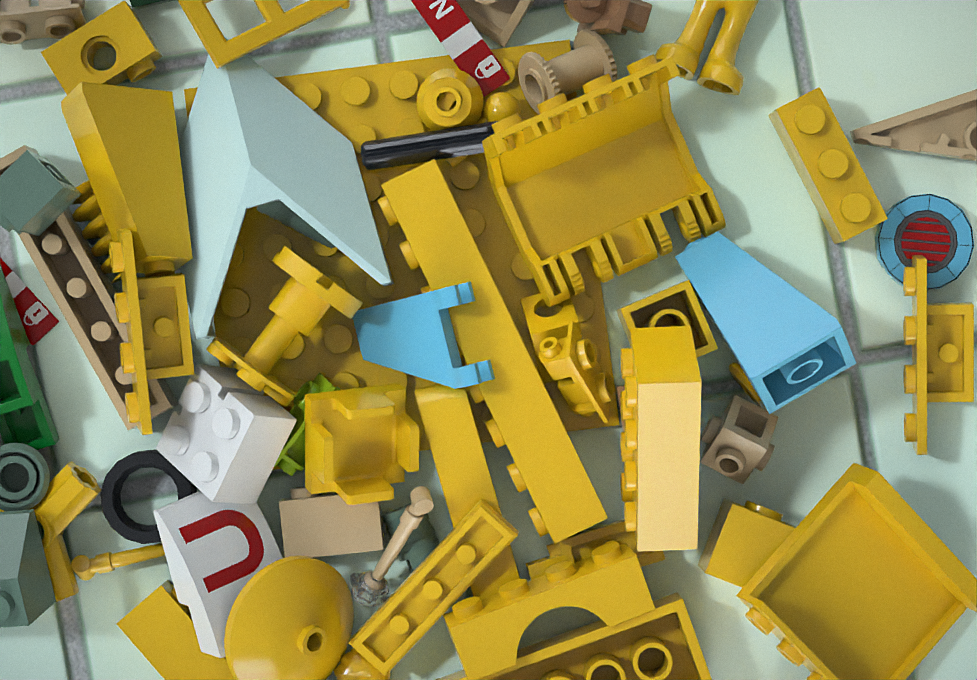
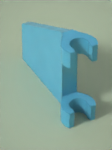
[353,281,495,389]

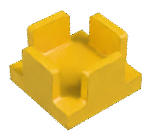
[305,383,420,505]

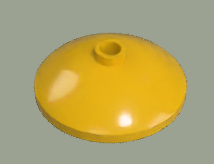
[224,555,354,680]

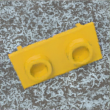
[539,321,616,423]

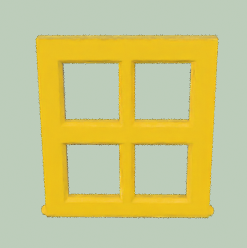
[178,0,350,69]

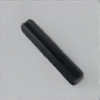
[361,121,498,170]

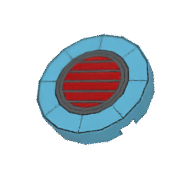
[874,193,974,290]

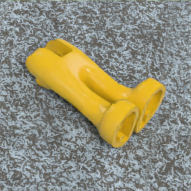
[655,0,759,96]

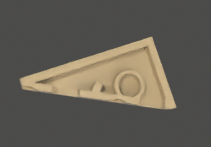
[850,89,977,161]

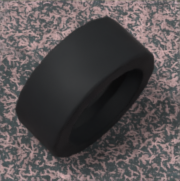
[100,449,197,544]

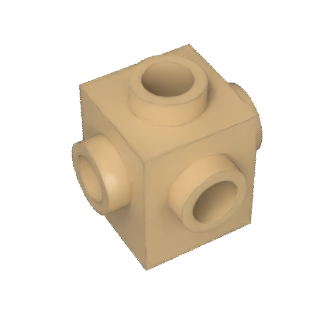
[700,395,779,484]

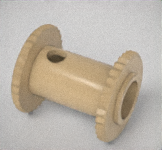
[518,29,617,114]

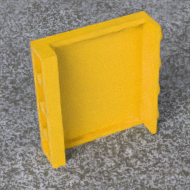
[736,462,977,680]

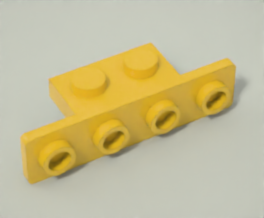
[109,229,194,435]
[903,255,974,455]

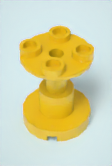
[206,245,363,407]

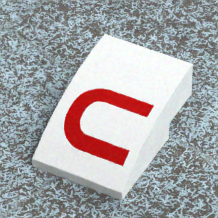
[153,491,283,658]

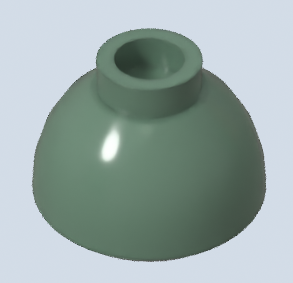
[0,443,50,511]

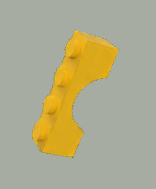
[443,543,655,680]

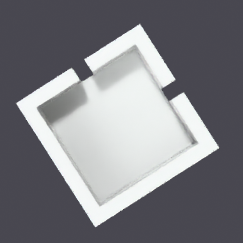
[156,364,297,504]

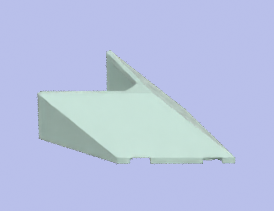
[179,35,394,339]

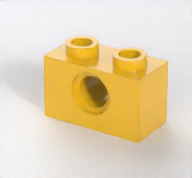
[41,0,163,95]

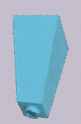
[675,231,856,414]

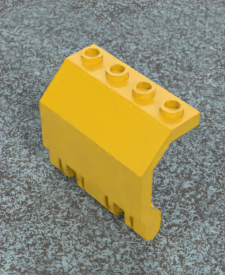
[482,54,726,307]

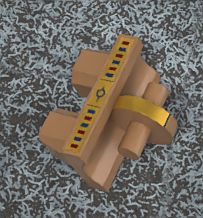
[563,0,652,35]

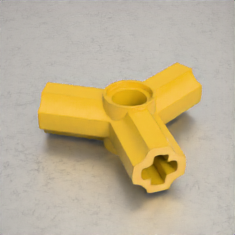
[0,461,101,602]

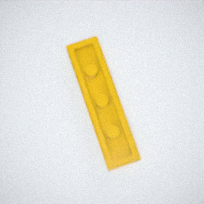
[348,499,519,676]

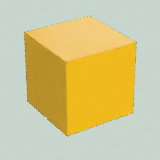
[616,280,718,358]
[697,498,796,588]

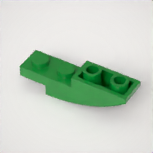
[0,265,60,450]

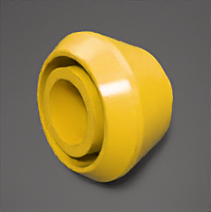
[417,68,484,131]

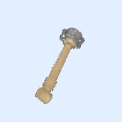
[349,486,434,608]

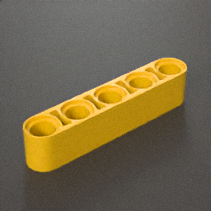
[414,383,520,600]

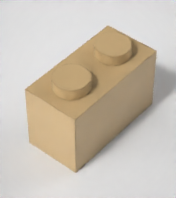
[279,486,385,558]

